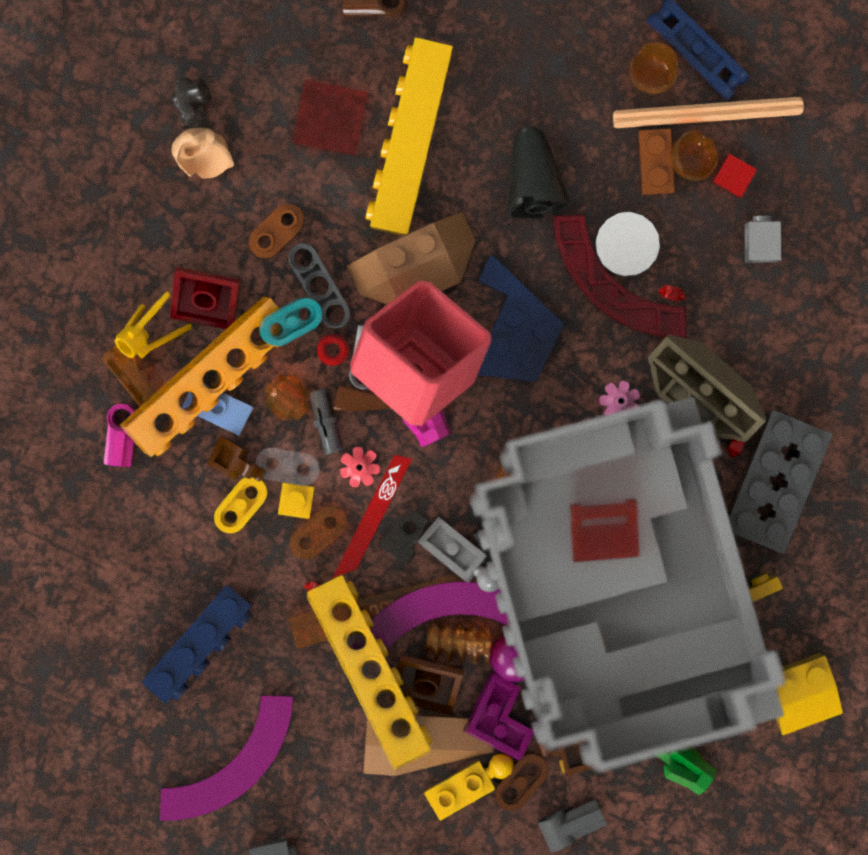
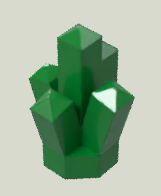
[657,746,717,795]

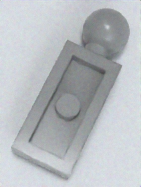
[418,517,499,592]

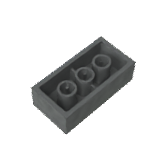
[727,410,833,554]

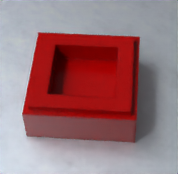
[713,154,757,198]

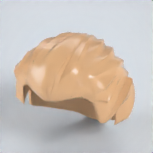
[171,127,234,179]

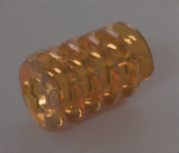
[424,619,492,666]

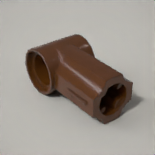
[342,0,407,18]

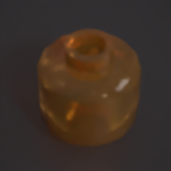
[263,374,311,421]

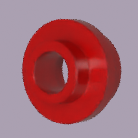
[317,334,349,366]

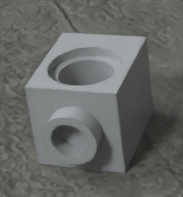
[745,216,781,263]

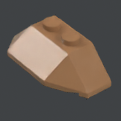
[346,212,476,305]

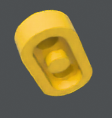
[214,477,268,533]

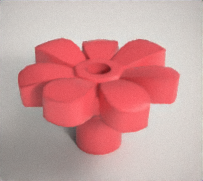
[340,447,381,487]

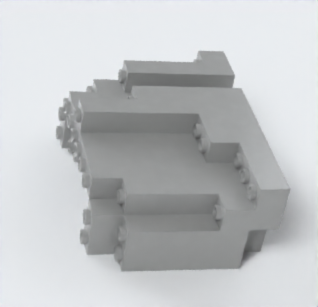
[470,397,785,772]

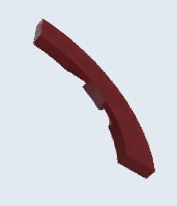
[553,214,687,339]

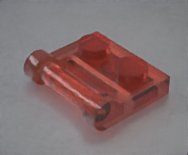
[569,499,639,562]

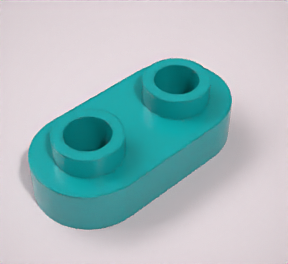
[259,298,322,346]

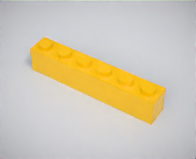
[365,37,453,236]

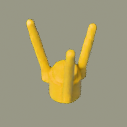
[115,292,192,358]

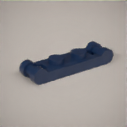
[645,0,750,101]

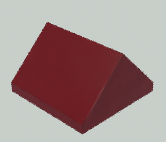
[170,267,243,329]

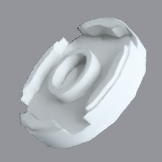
[595,212,660,276]

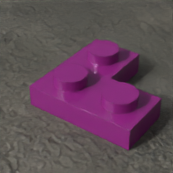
[463,673,534,760]

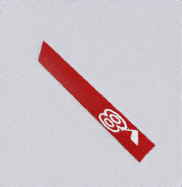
[332,455,412,579]

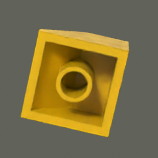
[776,653,843,736]

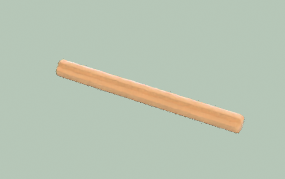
[613,97,804,128]

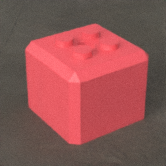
[350,281,491,426]

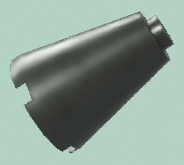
[506,127,570,220]

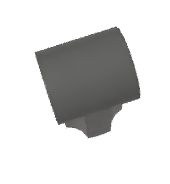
[537,799,607,852]

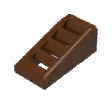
[333,385,392,411]

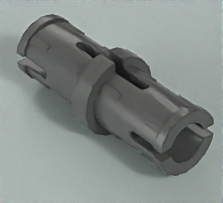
[307,388,345,455]

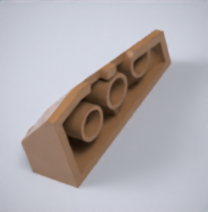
[363,713,494,776]

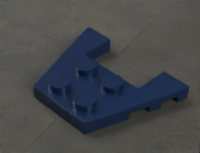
[478,255,564,382]

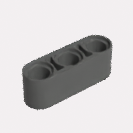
[288,243,351,329]

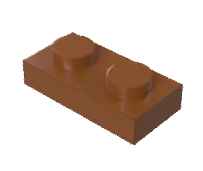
[638,129,675,196]

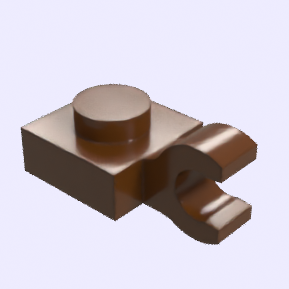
[207,435,266,482]

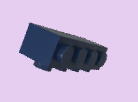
[141,583,254,704]

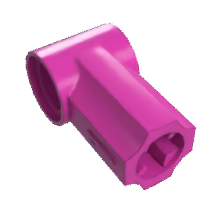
[104,403,137,467]

